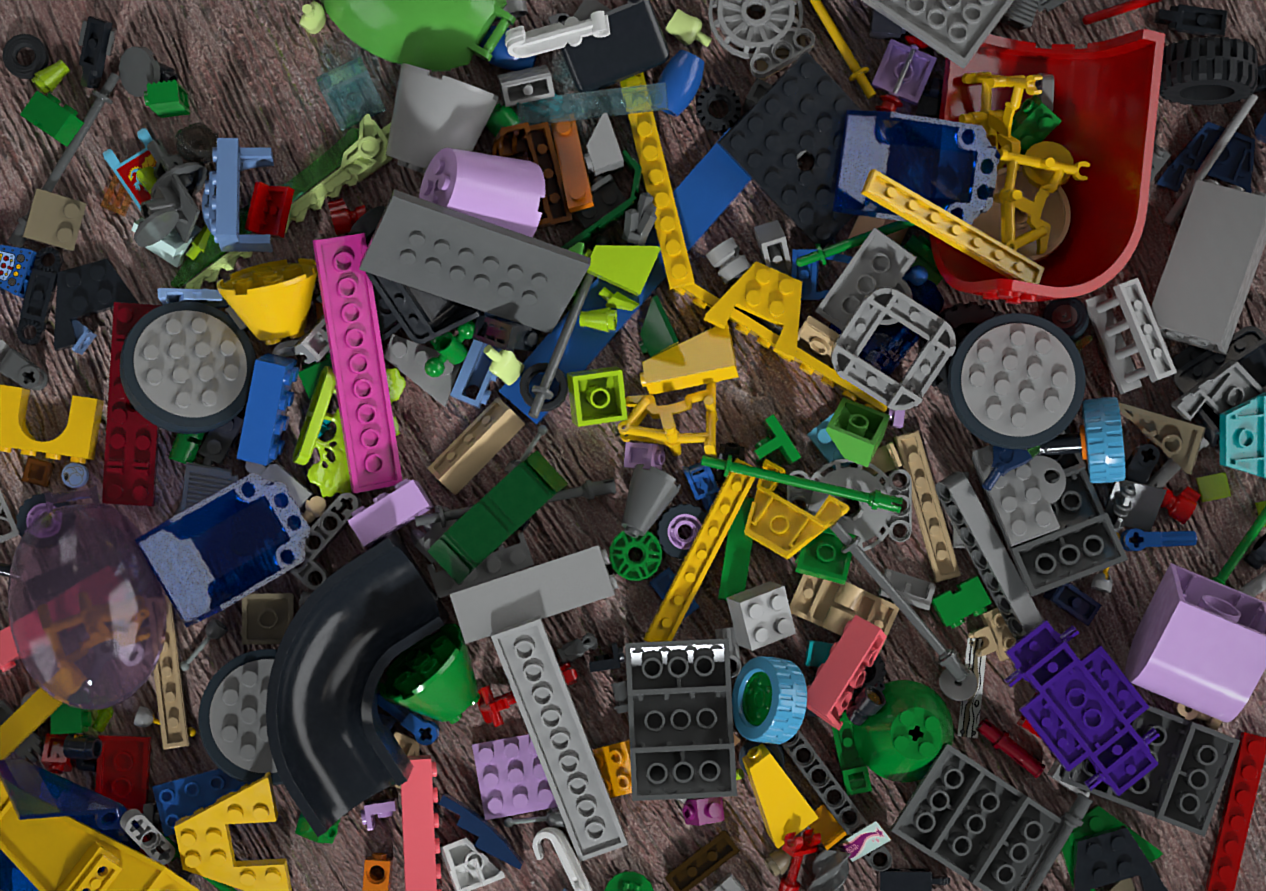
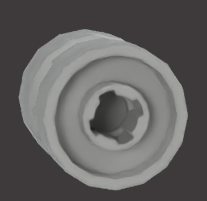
[706,237,752,285]

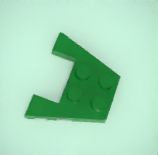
[1061,804,1163,891]

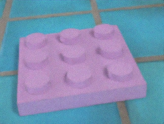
[472,734,558,820]

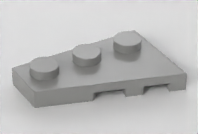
[384,334,463,408]

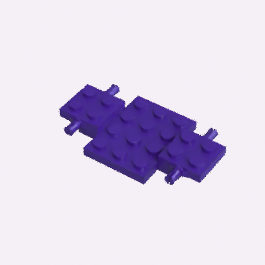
[1004,620,1160,796]

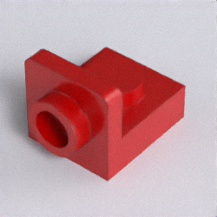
[41,733,73,774]

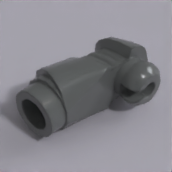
[557,633,598,664]

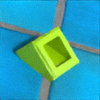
[136,166,158,194]
[1196,472,1231,503]

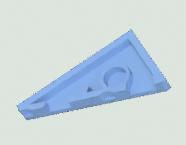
[157,288,230,309]

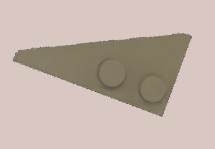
[1118,402,1206,474]

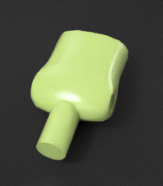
[299,1,326,34]
[665,9,712,47]
[483,345,524,385]

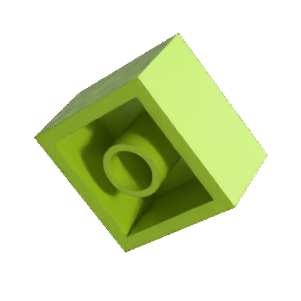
[567,366,628,427]

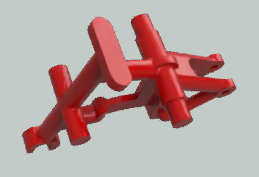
[477,662,578,727]

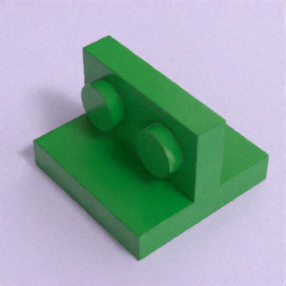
[752,414,801,465]
[795,528,856,585]

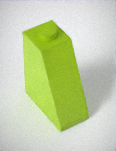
[584,245,661,296]

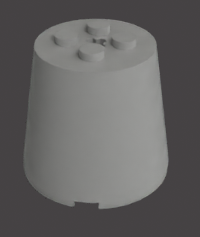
[386,63,499,174]

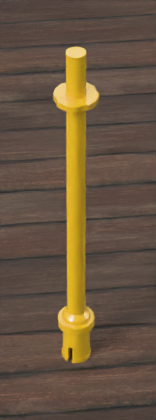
[809,0,876,99]

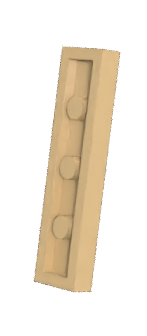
[427,397,525,495]

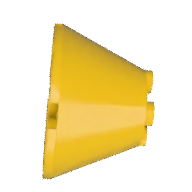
[217,258,318,345]

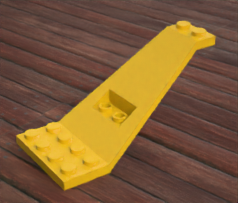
[0,777,201,891]

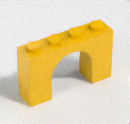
[0,385,104,464]

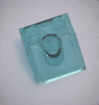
[316,57,386,131]

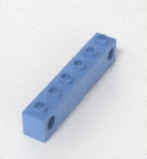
[450,312,517,409]

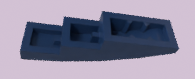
[438,792,524,870]

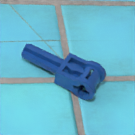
[682,462,719,513]
[1119,528,1197,552]
[377,691,440,745]

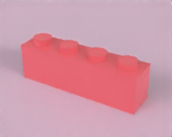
[807,615,887,730]

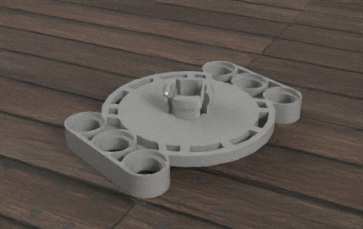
[708,0,815,78]
[786,458,912,551]

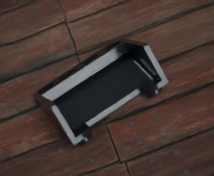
[548,0,669,94]
[366,272,481,344]
[1174,326,1266,448]

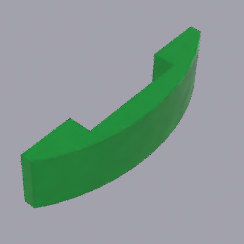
[831,697,872,796]

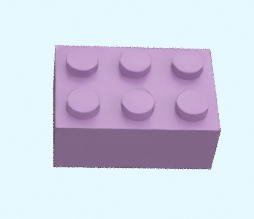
[347,479,434,547]

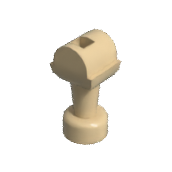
[286,496,329,539]
[1172,701,1222,730]

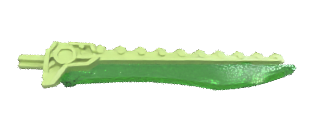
[170,114,393,289]

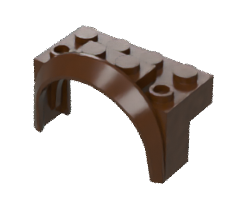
[491,122,573,230]

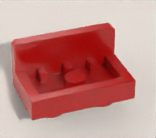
[245,182,295,238]

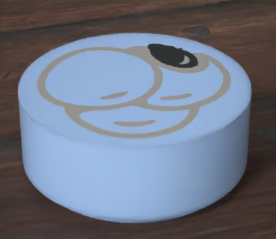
[61,463,89,488]

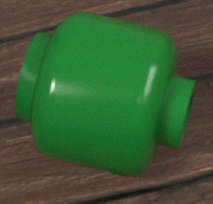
[485,103,521,138]

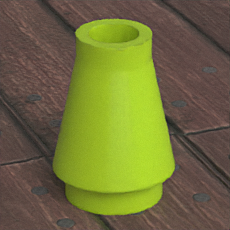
[31,59,70,95]
[579,307,617,332]

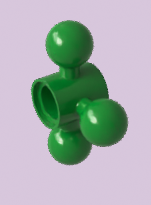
[424,320,476,377]

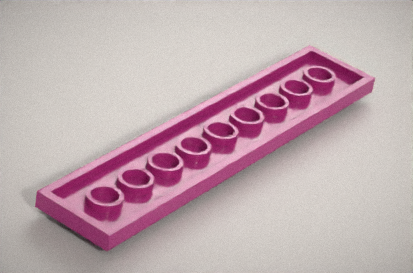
[313,233,403,493]

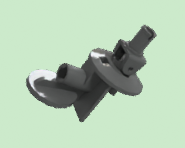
[134,139,209,247]

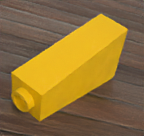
[639,322,739,395]
[742,743,819,849]

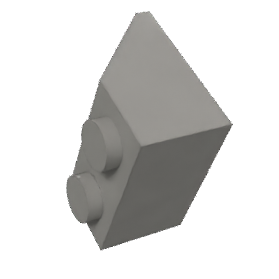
[584,113,624,178]

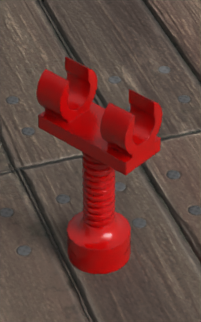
[778,828,821,891]

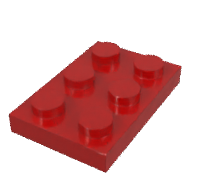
[94,734,152,814]

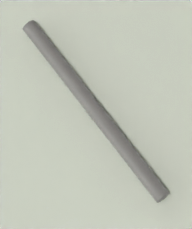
[1164,94,1258,226]

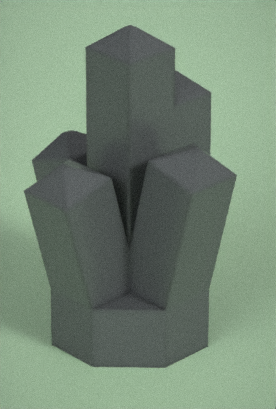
[621,192,657,246]

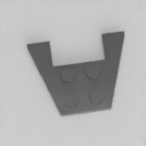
[1171,360,1266,455]

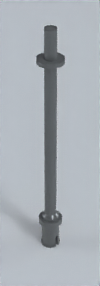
[7,72,120,248]
[528,235,611,419]
[415,477,616,528]
[830,521,970,682]
[1025,793,1094,891]

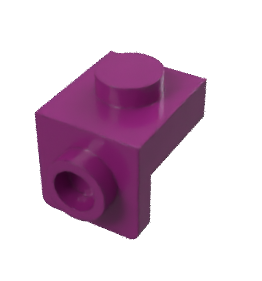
[682,797,725,826]

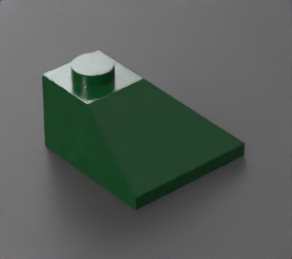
[638,295,679,358]

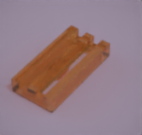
[100,161,132,217]

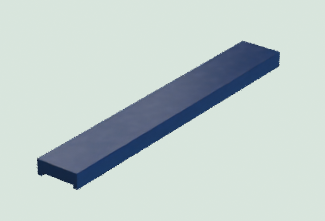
[499,128,752,425]

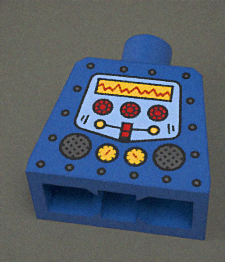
[0,245,37,299]

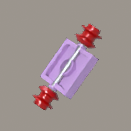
[871,35,937,120]

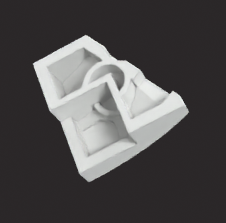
[440,838,505,891]

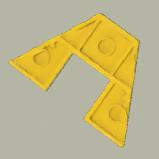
[174,772,292,891]

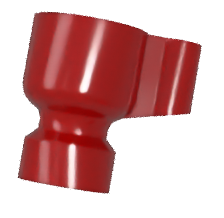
[327,198,366,236]
[1160,486,1201,524]

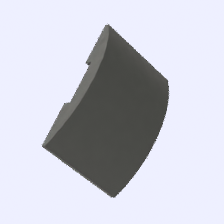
[971,427,1128,597]
[625,638,737,801]
[1061,705,1240,837]
[890,743,1065,891]

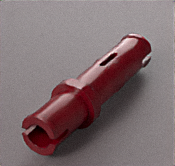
[976,717,1046,778]

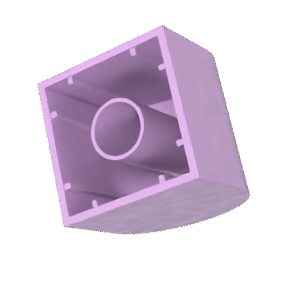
[1125,563,1266,722]

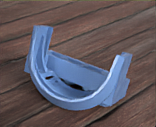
[202,138,274,252]

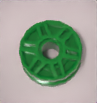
[609,531,662,581]

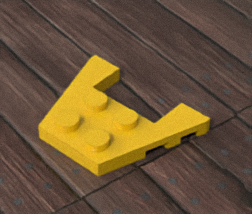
[703,261,802,360]
[744,459,850,560]

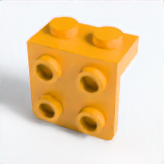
[592,738,632,798]

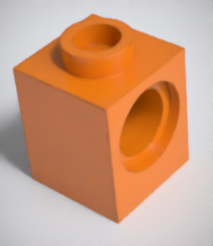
[362,853,393,891]

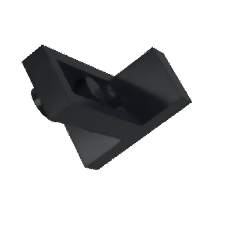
[472,315,540,352]

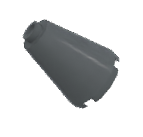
[621,464,681,538]

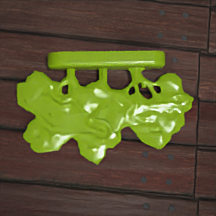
[292,366,406,498]

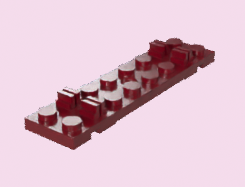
[102,302,162,506]

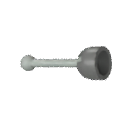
[504,425,548,474]
[180,618,228,671]
[504,807,565,828]

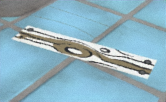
[957,638,986,738]

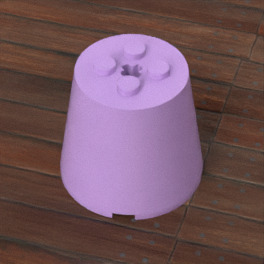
[419,148,545,238]

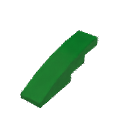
[718,497,754,601]

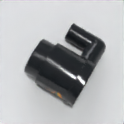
[63,733,102,772]

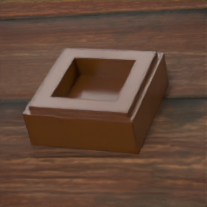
[21,457,55,488]

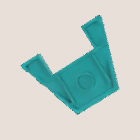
[1220,392,1266,479]

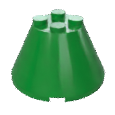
[379,623,481,724]
[853,680,954,783]

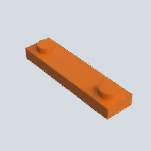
[550,115,595,213]

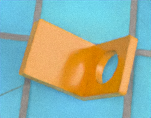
[809,804,847,850]

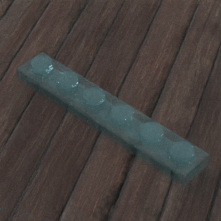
[517,82,668,126]

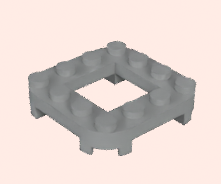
[831,287,956,411]

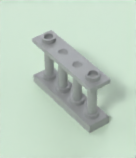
[1083,278,1177,394]

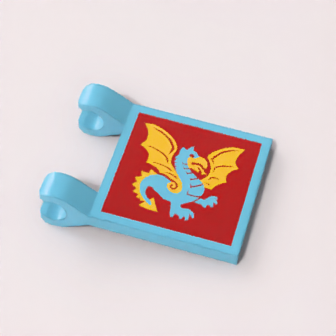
[103,128,156,211]

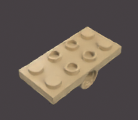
[789,574,899,653]

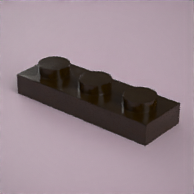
[664,829,740,891]

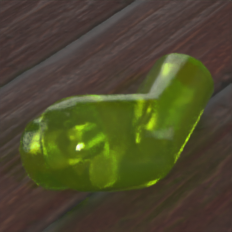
[91,694,114,733]

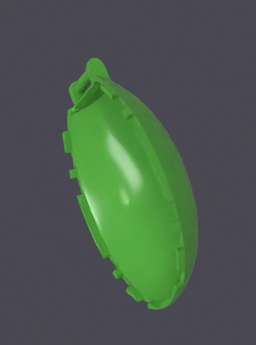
[320,0,516,72]

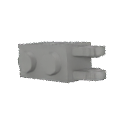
[245,461,315,518]

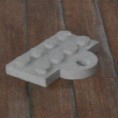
[816,228,917,331]
[972,445,1066,547]

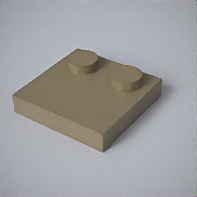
[22,188,87,251]
[242,593,293,645]

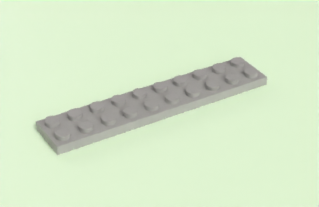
[491,615,628,862]

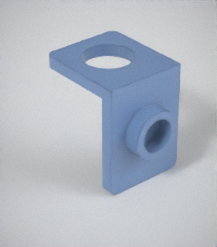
[72,319,97,355]

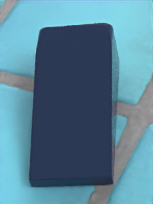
[1043,583,1102,626]

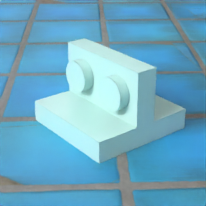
[132,217,202,268]

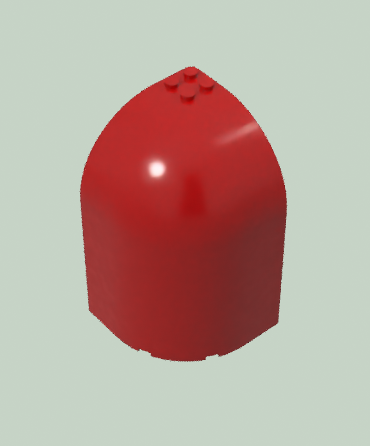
[930,28,1165,304]

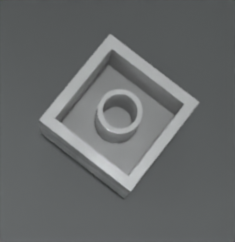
[726,581,796,651]

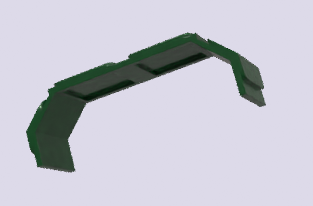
[561,150,642,250]
[427,451,568,585]

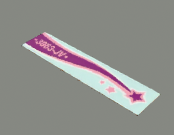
[838,821,891,862]

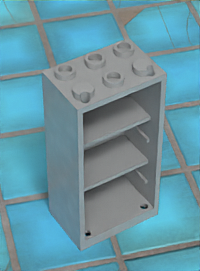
[1151,179,1266,355]
[450,545,619,644]

